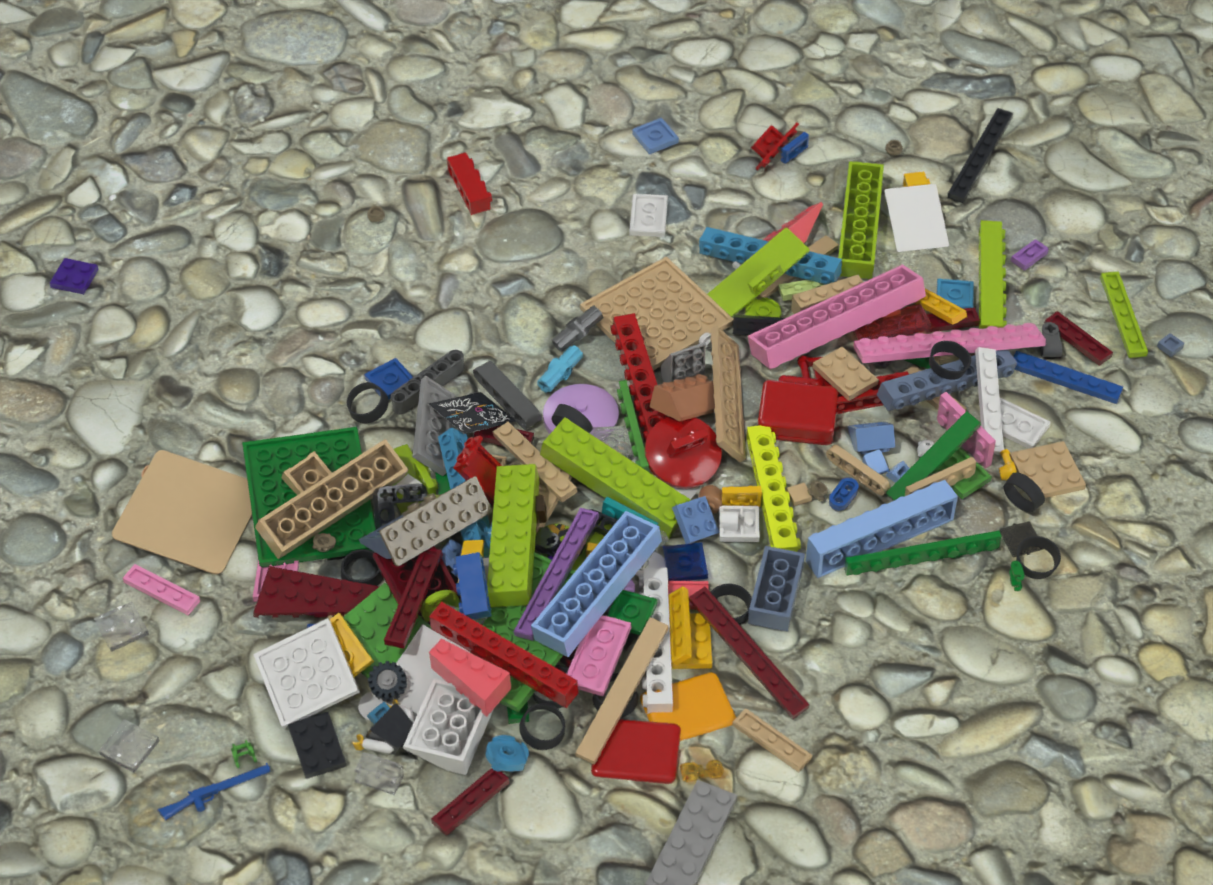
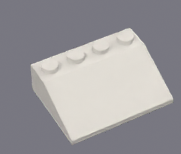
[403,678,494,775]

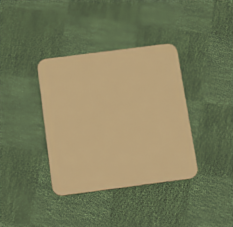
[112,450,252,574]

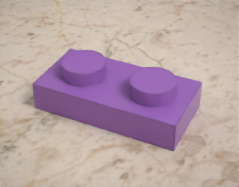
[1011,239,1049,271]

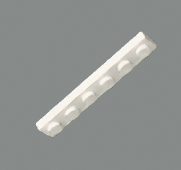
[975,347,1004,455]

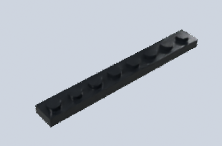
[947,108,1013,203]

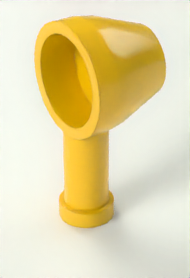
[999,449,1017,481]

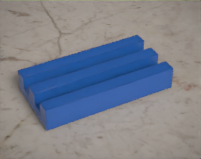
[781,132,809,164]

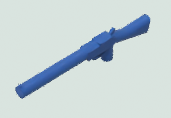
[157,763,271,821]

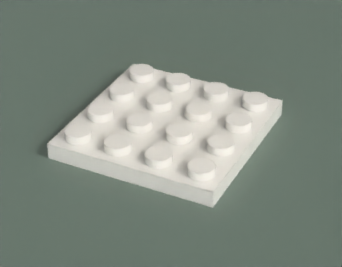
[253,618,360,729]

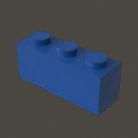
[453,552,492,620]

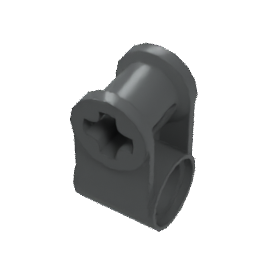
[1040,322,1062,357]

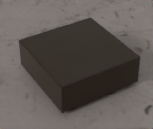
[536,495,547,523]

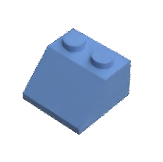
[848,421,895,454]

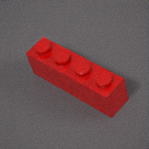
[447,152,492,215]

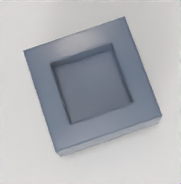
[1157,333,1185,357]

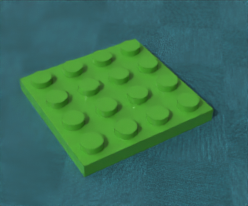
[344,583,431,679]

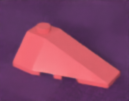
[763,202,823,243]

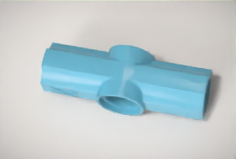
[537,345,583,393]

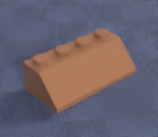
[650,374,715,421]

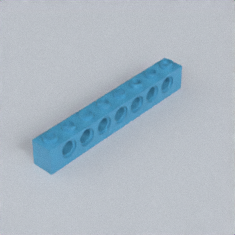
[699,227,842,284]
[438,427,491,558]

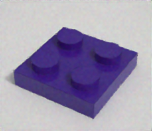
[50,258,99,295]

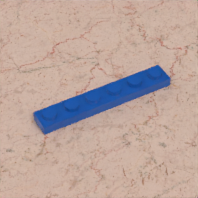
[1013,351,1123,404]

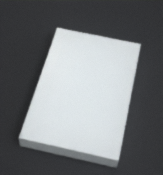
[629,194,668,237]
[1000,398,1051,449]

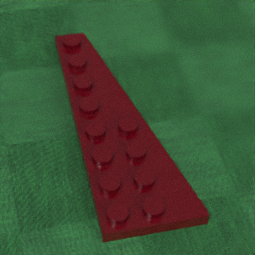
[253,566,422,618]

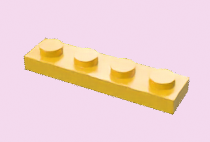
[914,288,967,325]
[668,586,692,665]

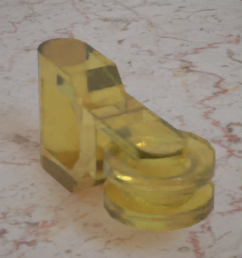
[680,760,724,782]

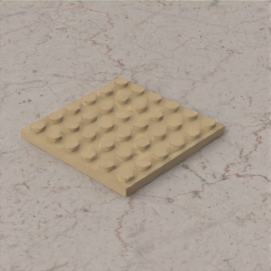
[580,256,734,371]

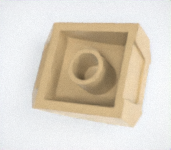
[281,451,332,495]

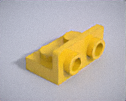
[722,486,762,507]

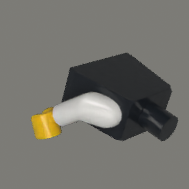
[352,699,415,755]

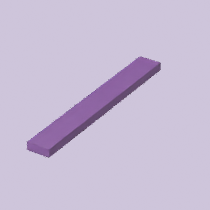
[513,508,599,641]

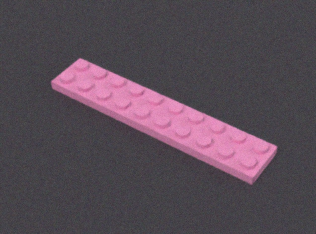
[854,323,1046,363]

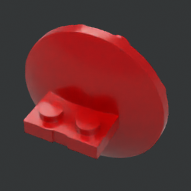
[645,417,722,489]

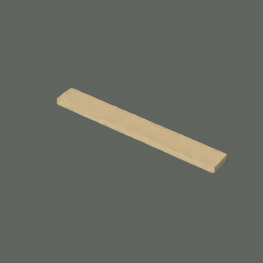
[575,618,669,765]

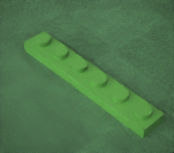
[617,380,650,473]

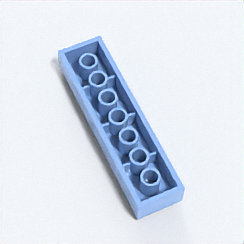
[806,480,958,578]
[531,511,662,657]

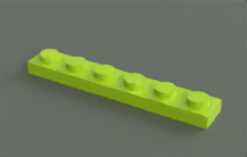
[1100,271,1148,358]

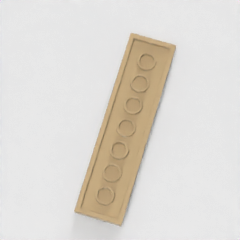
[710,326,746,462]

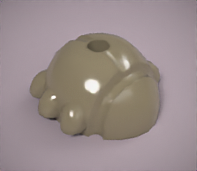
[313,533,336,552]

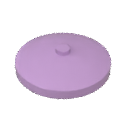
[543,384,619,441]

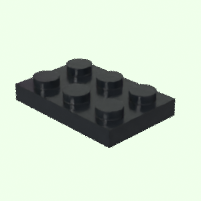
[288,712,347,779]

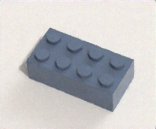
[748,546,805,632]

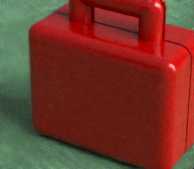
[758,375,838,445]
[591,719,681,784]

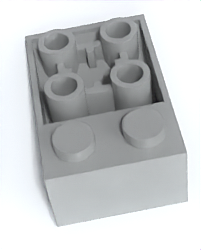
[661,342,706,382]

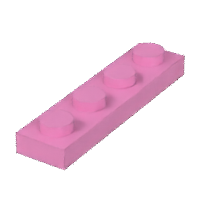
[123,564,200,615]

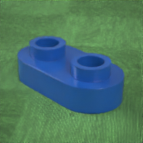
[829,478,859,511]

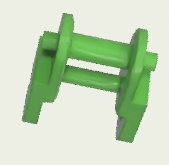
[231,739,257,768]

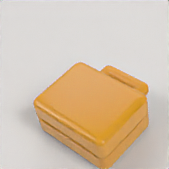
[640,672,737,741]

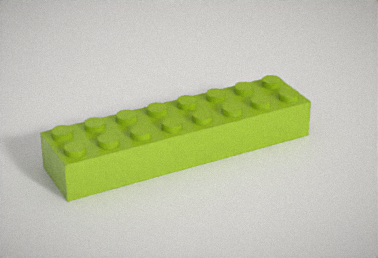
[838,161,884,279]
[540,417,691,539]
[487,464,540,607]

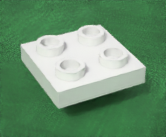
[719,506,759,542]

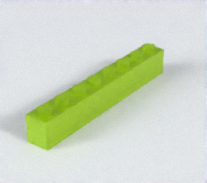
[979,220,1007,329]

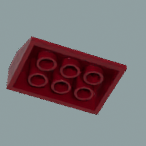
[372,546,460,614]

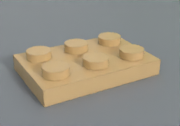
[813,347,878,401]

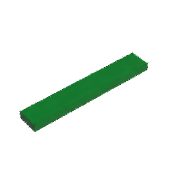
[886,411,981,501]

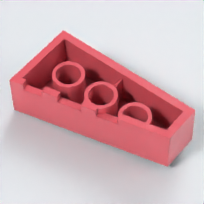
[429,638,511,717]

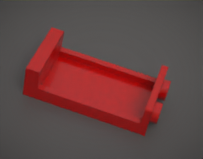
[453,435,502,507]

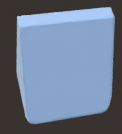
[863,449,889,474]
[886,461,910,483]

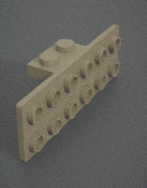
[379,477,492,566]

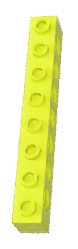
[746,425,801,552]

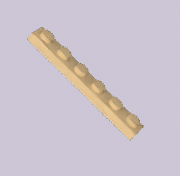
[493,422,578,502]

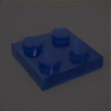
[663,542,708,581]

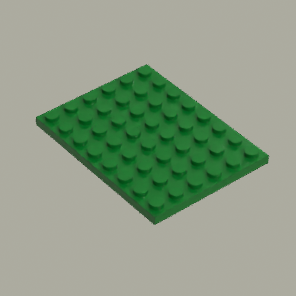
[242,427,376,568]

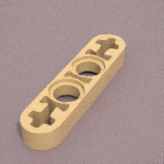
[826,445,891,496]

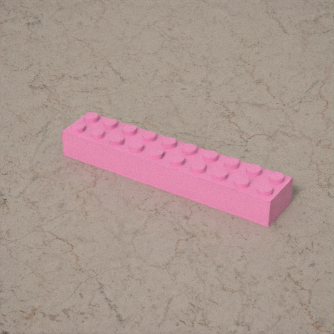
[748,264,926,369]

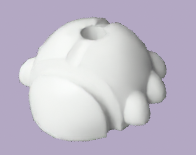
[917,440,934,457]

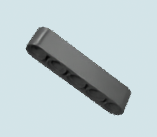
[391,349,465,415]
[473,361,542,430]

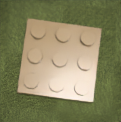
[1010,441,1086,501]

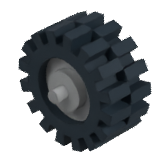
[368,661,407,701]

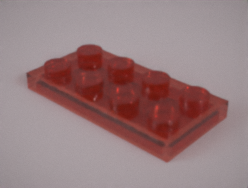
[853,304,932,341]

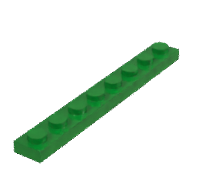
[844,530,1002,576]

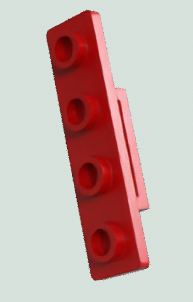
[751,122,799,171]

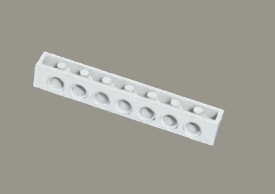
[639,568,673,714]

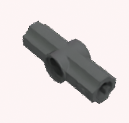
[551,305,604,352]

